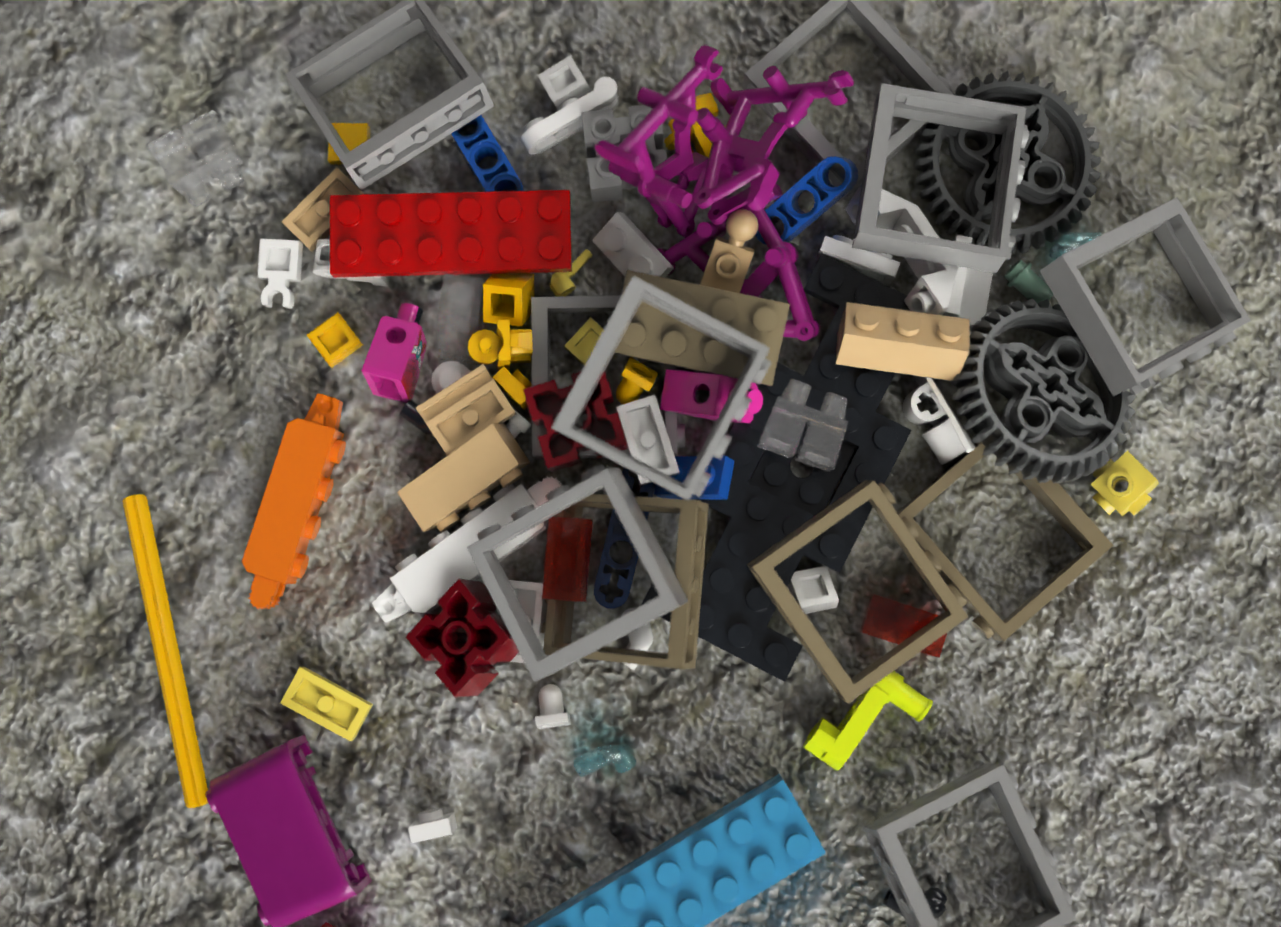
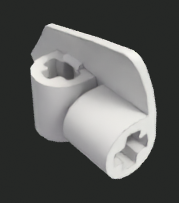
[903,375,976,465]

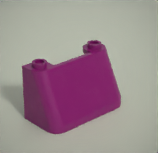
[206,734,372,927]

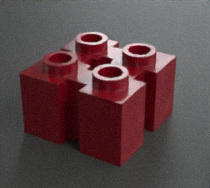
[523,371,629,473]
[406,579,519,697]

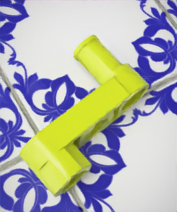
[803,671,933,771]

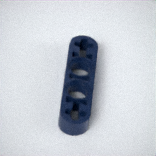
[594,467,656,609]

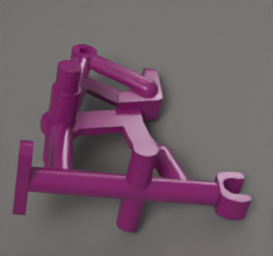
[595,45,723,238]
[694,66,855,225]
[657,183,820,341]

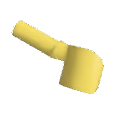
[550,249,592,297]

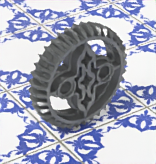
[914,71,1101,254]
[950,298,1136,484]

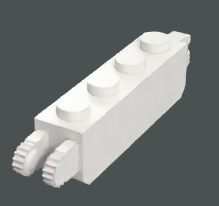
[372,476,562,623]

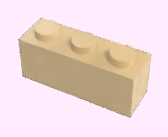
[836,302,970,381]
[397,423,531,533]

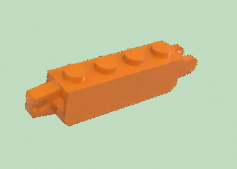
[242,393,346,609]

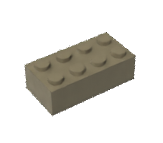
[615,270,790,386]

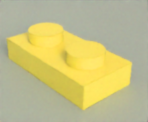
[280,666,373,742]

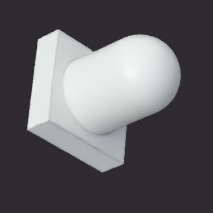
[535,684,571,729]

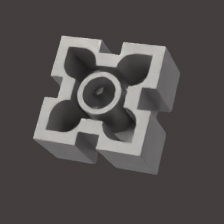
[581,105,667,203]

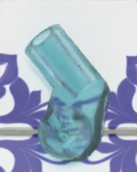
[1049,232,1102,264]
[574,744,637,777]

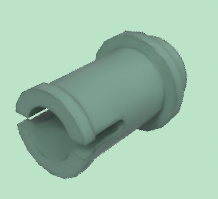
[1004,259,1054,303]

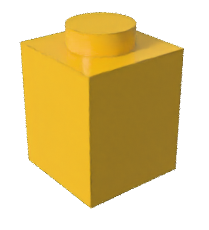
[483,273,534,327]

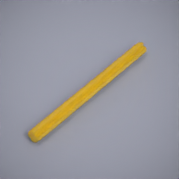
[122,494,208,808]

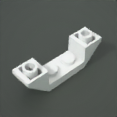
[845,183,959,315]

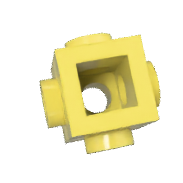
[1091,451,1159,516]

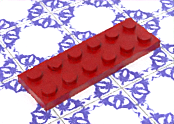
[330,190,572,277]

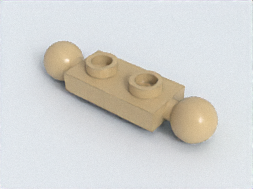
[700,209,758,293]

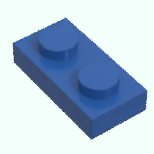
[654,456,735,500]

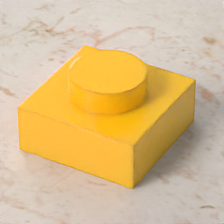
[492,366,532,410]

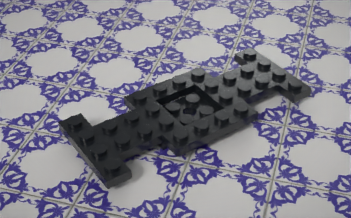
[641,253,946,682]

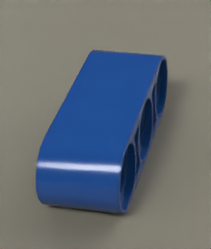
[451,115,524,192]
[756,156,858,245]

